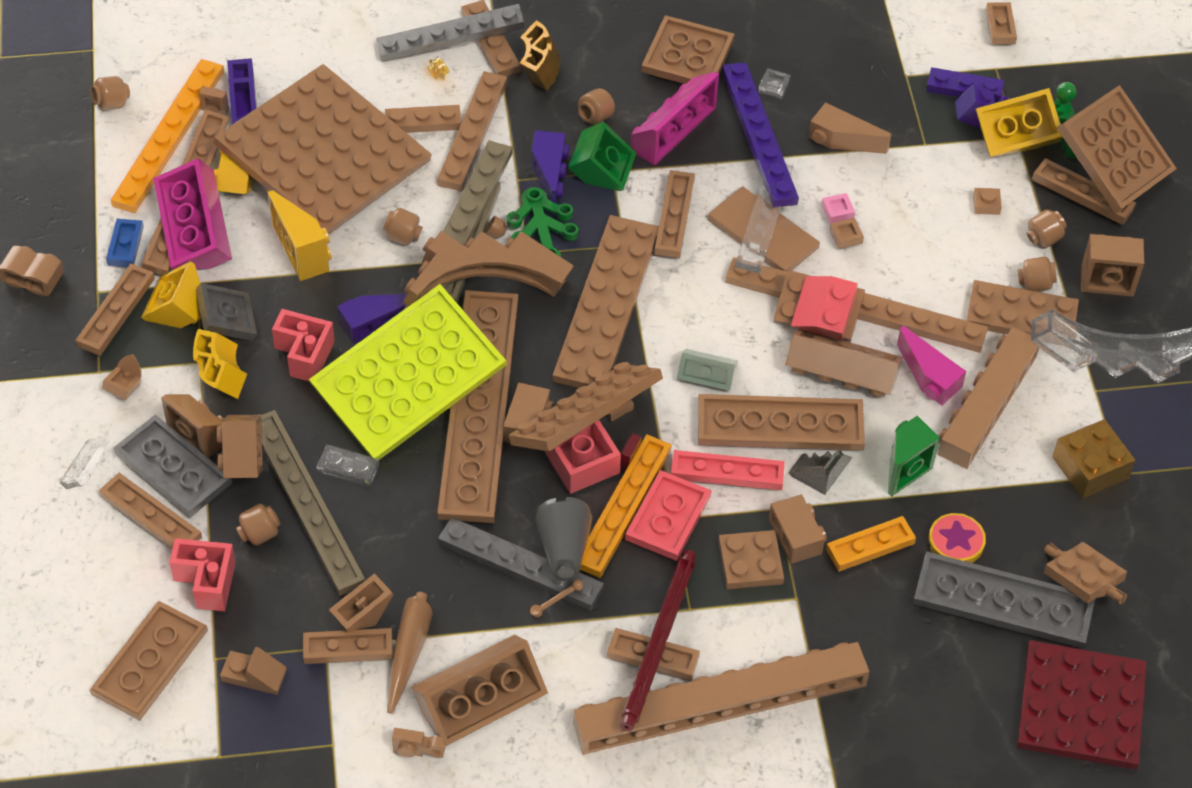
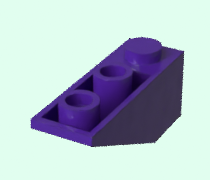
[955,84,1011,128]
[532,130,570,204]

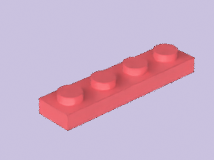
[671,450,785,490]

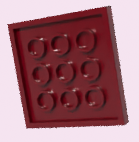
[1017,640,1146,770]

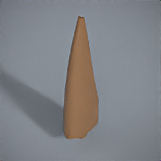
[387,592,433,714]

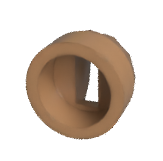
[484,216,507,239]

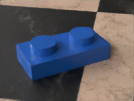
[106,218,144,267]

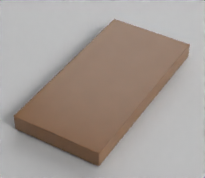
[708,186,820,271]
[90,601,208,721]

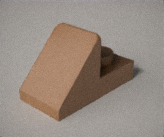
[220,647,287,695]

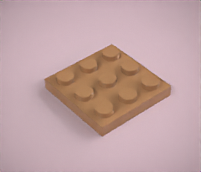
[641,15,735,84]

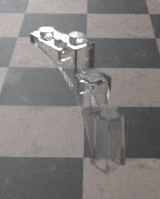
[1031,309,1192,383]

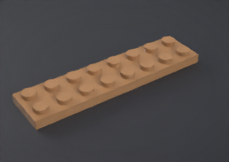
[552,215,659,388]

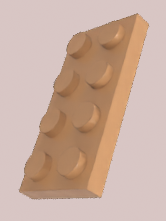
[967,280,1079,347]

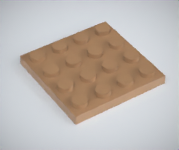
[1057,85,1177,213]

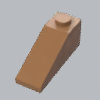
[808,102,892,154]

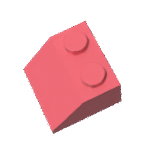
[791,276,858,342]

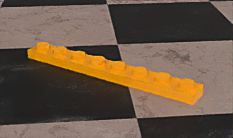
[111,59,224,213]

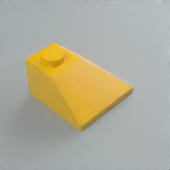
[141,261,201,328]

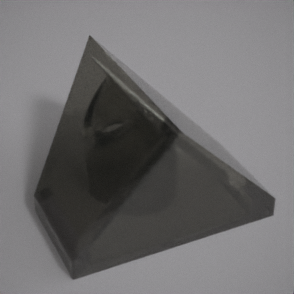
[788,450,853,495]

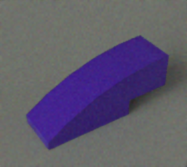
[227,58,257,125]

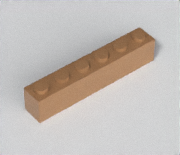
[938,327,1042,469]

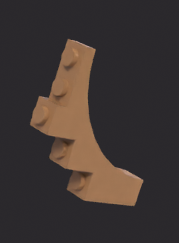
[403,231,574,307]

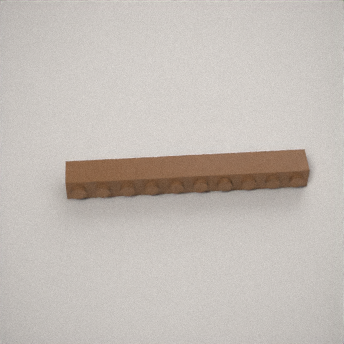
[573,642,870,755]

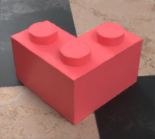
[272,309,335,382]
[169,538,236,611]

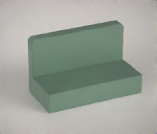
[677,349,738,391]

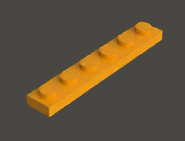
[580,434,672,578]

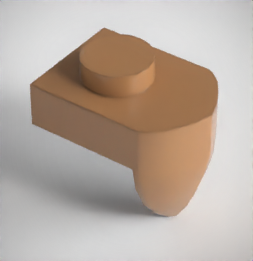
[102,354,142,400]

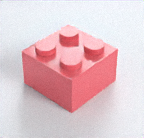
[545,420,621,494]

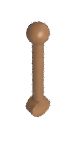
[530,579,584,618]

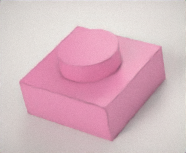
[822,193,855,223]

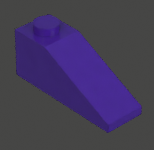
[337,294,407,344]

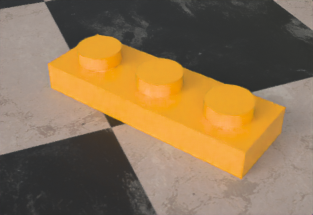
[826,516,916,572]

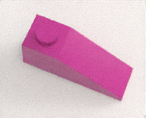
[897,326,966,406]

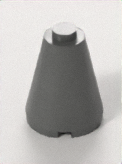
[535,497,593,579]

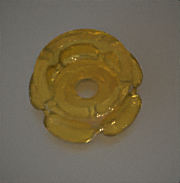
[427,57,450,80]

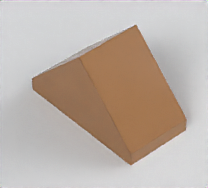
[329,573,393,632]

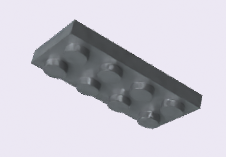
[113,414,232,518]

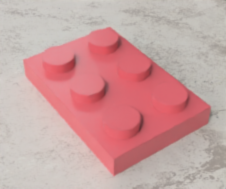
[625,470,712,561]

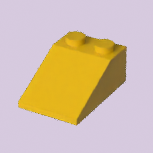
[976,88,1063,157]
[268,190,332,281]

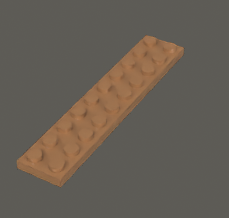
[437,290,518,523]

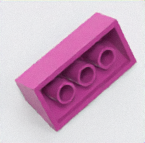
[630,72,719,166]
[153,158,232,269]

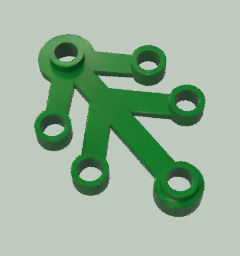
[507,187,578,257]

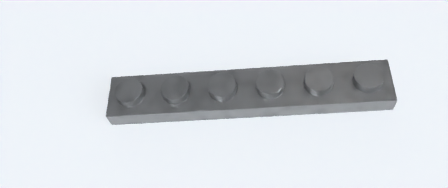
[376,4,525,62]
[438,517,604,611]

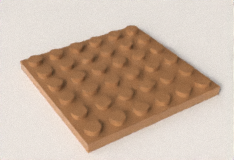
[213,64,432,235]

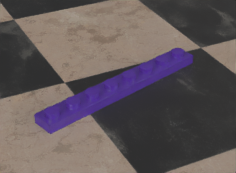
[721,63,799,207]

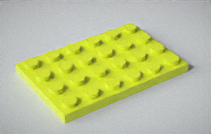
[309,284,507,463]

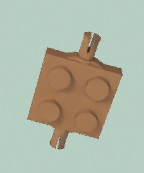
[1044,542,1127,605]

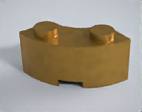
[520,20,561,91]

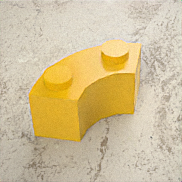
[214,150,254,194]
[193,329,247,399]

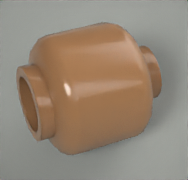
[90,76,130,110]
[578,88,615,125]
[382,208,423,246]
[1026,209,1067,248]
[1018,257,1057,292]
[236,504,281,546]

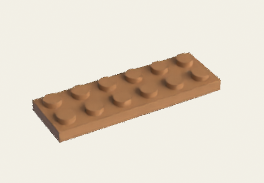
[508,362,663,451]
[698,394,865,451]

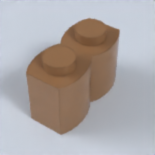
[0,246,63,296]

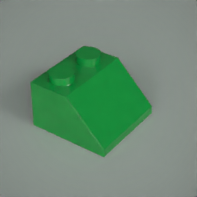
[568,121,636,191]
[888,416,940,497]

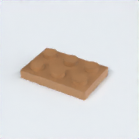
[773,270,865,342]

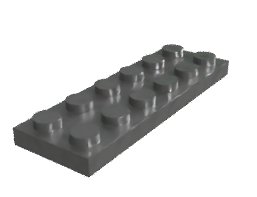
[913,551,1095,649]

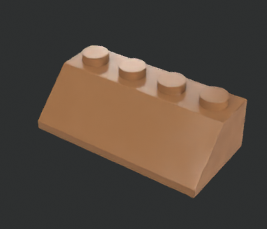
[785,330,903,397]
[411,634,548,746]

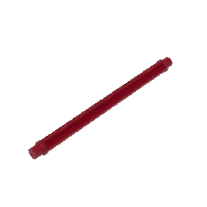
[620,550,696,732]

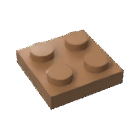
[718,530,784,589]

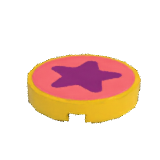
[928,513,986,563]

